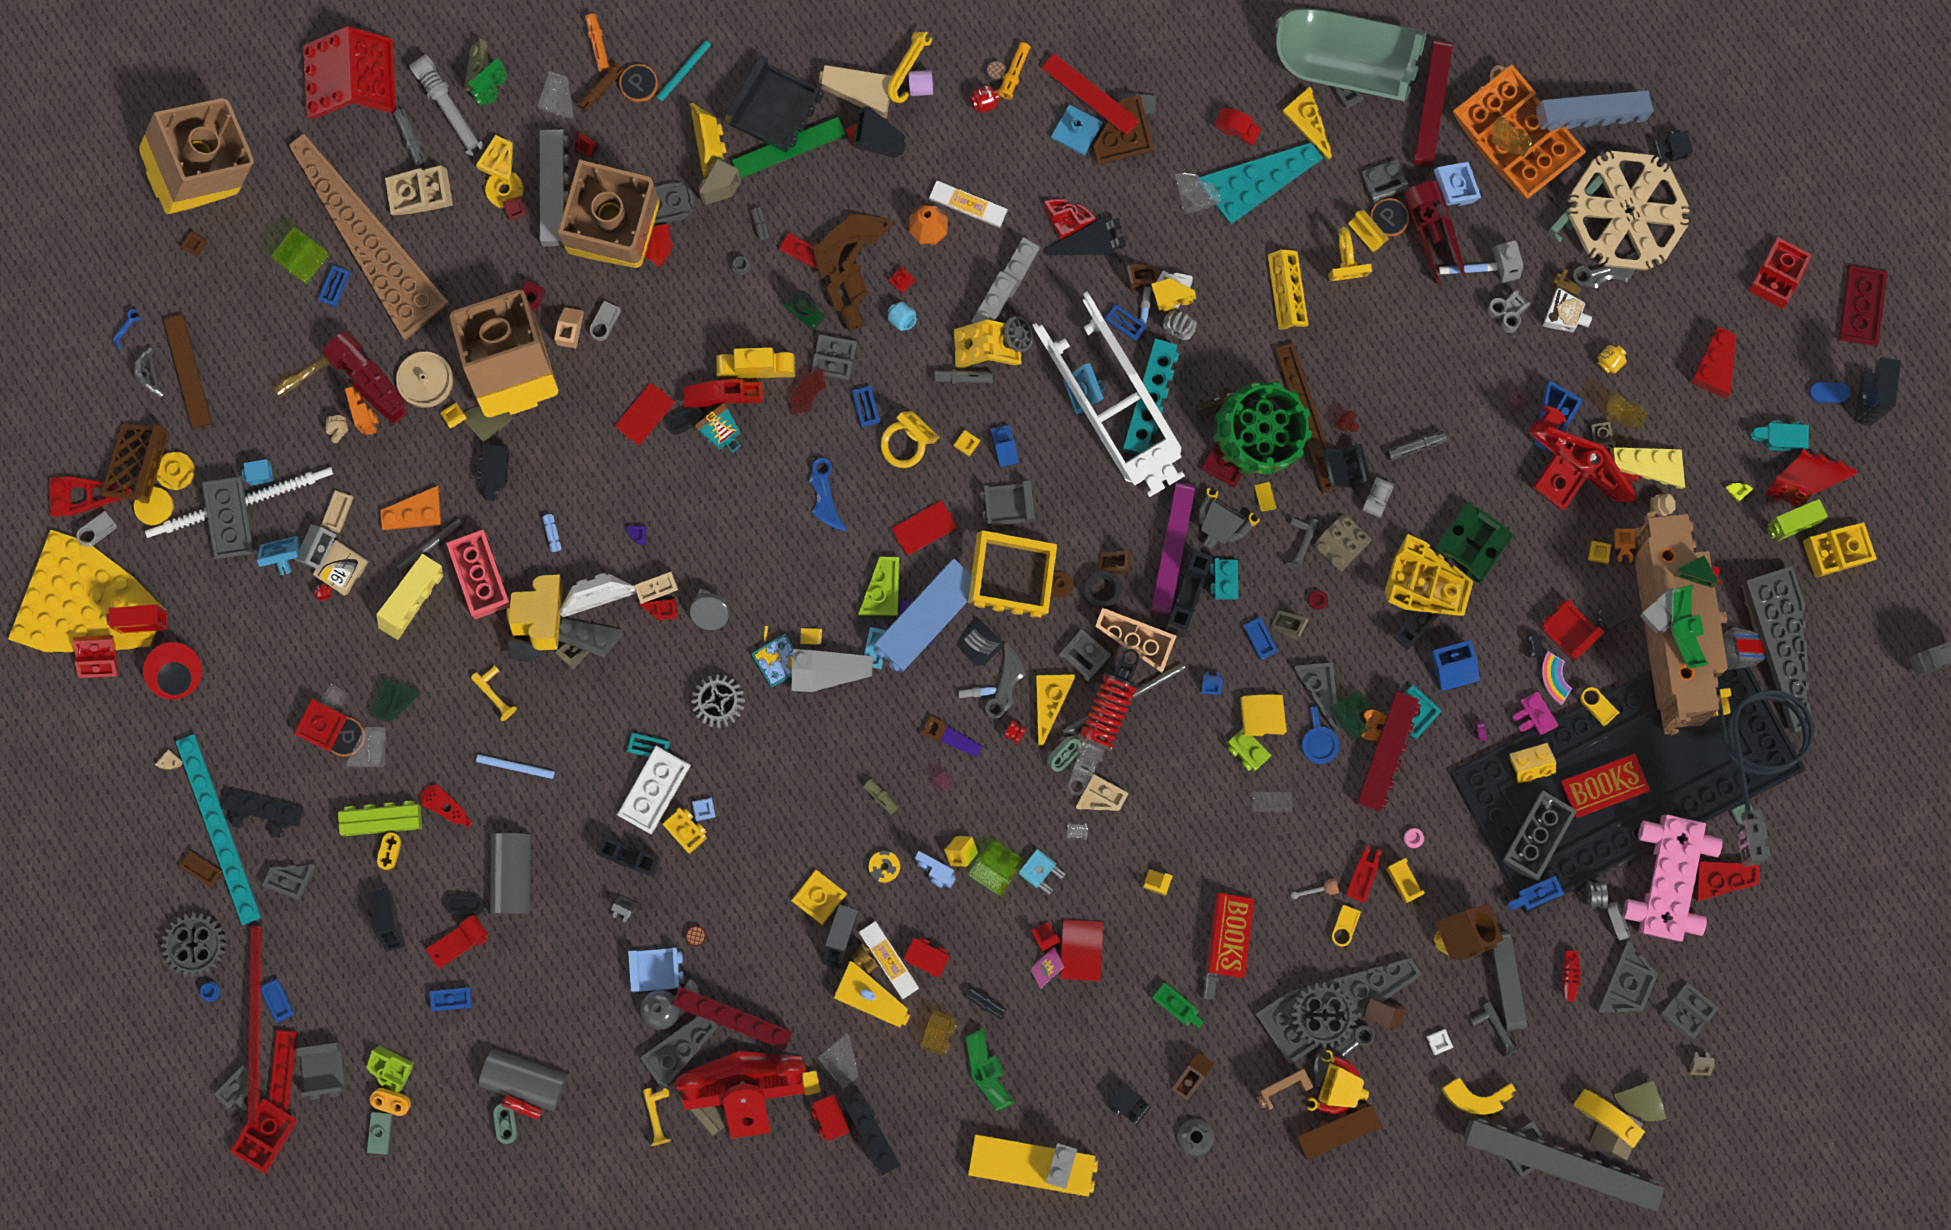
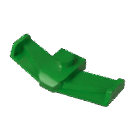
[1670,585,1709,669]
[965,1028,1016,1111]

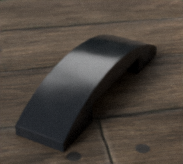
[1392,611,1440,651]

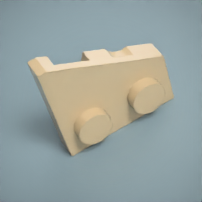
[1076,774,1129,811]

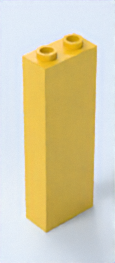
[968,1135,1098,1197]

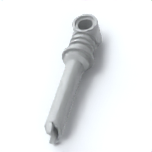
[409,54,483,156]

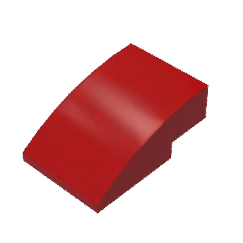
[1749,237,1812,309]
[1060,920,1103,982]
[230,1099,297,1175]

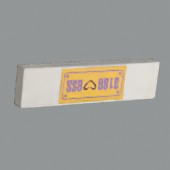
[929,181,1008,228]
[859,921,919,999]

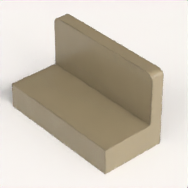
[690,1105,728,1136]

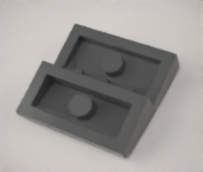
[811,334,858,380]
[1660,982,1719,1041]

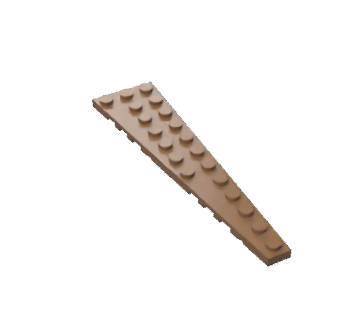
[289,134,449,340]

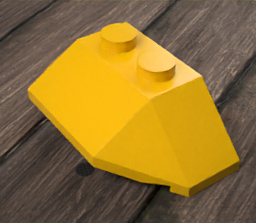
[690,103,727,180]

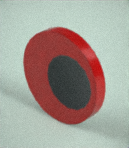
[143,642,202,699]

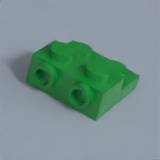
[469,58,508,106]

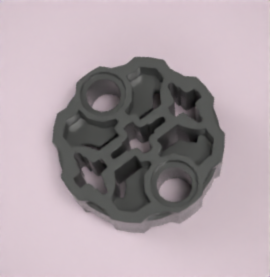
[1909,642,1951,676]

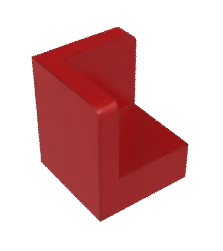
[1031,922,1060,952]

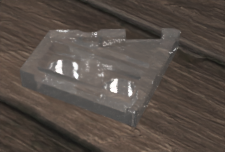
[537,71,574,120]
[345,727,386,767]

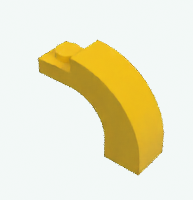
[1441,1078,1516,1115]
[1573,1089,1645,1148]

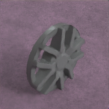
[1003,316,1033,352]

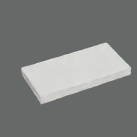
[617,746,691,834]

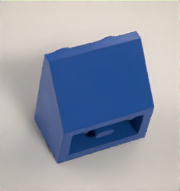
[1430,640,1480,692]

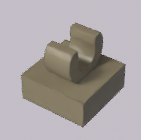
[1690,1052,1715,1076]

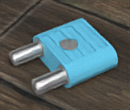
[1018,849,1065,894]

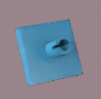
[1051,104,1103,156]
[1063,363,1105,415]
[257,536,300,575]

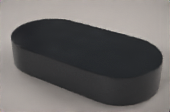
[666,407,703,435]
[444,894,485,916]

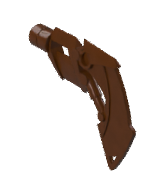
[813,214,893,331]

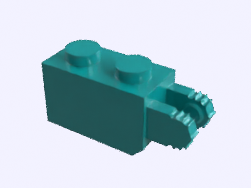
[1750,421,1809,452]

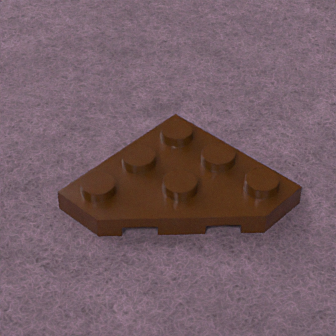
[1093,95,1154,165]

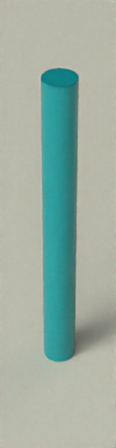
[656,40,711,102]

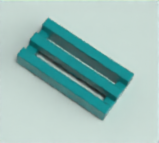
[627,733,670,757]

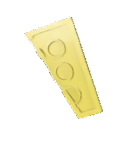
[1610,448,1685,489]

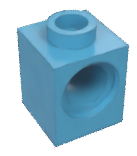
[242,459,274,486]

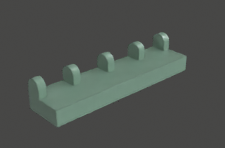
[1548,174,1607,242]

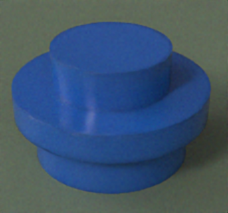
[200,982,220,1002]

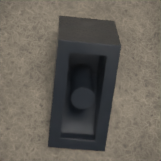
[508,634,547,662]

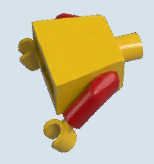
[1306,1050,1369,1114]

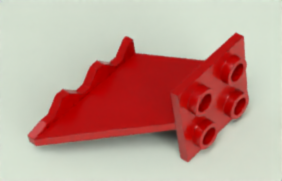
[1765,449,1857,506]

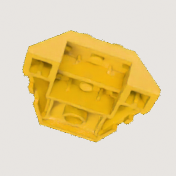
[1384,534,1473,616]

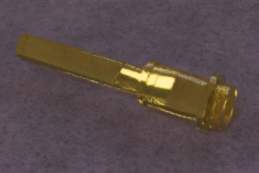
[274,357,329,397]

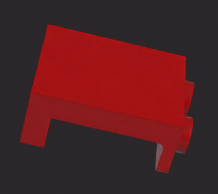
[1540,599,1604,662]

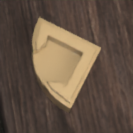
[155,750,183,770]

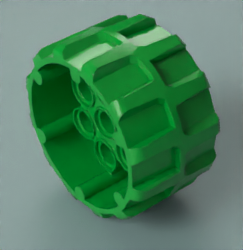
[1213,381,1312,476]

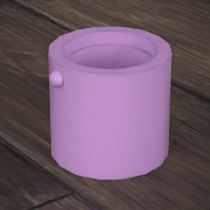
[909,70,933,96]

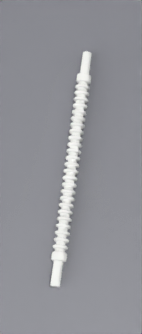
[145,467,334,538]

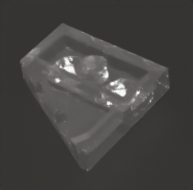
[818,1033,859,1089]

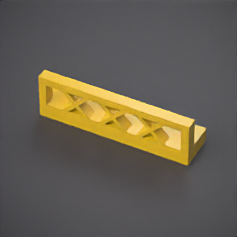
[1268,249,1309,330]

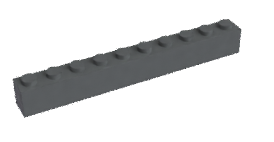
[1462,1118,1665,1212]

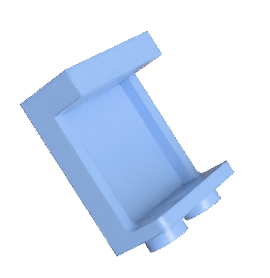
[628,947,684,992]

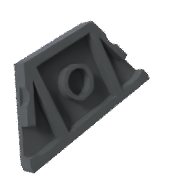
[1597,941,1658,1013]

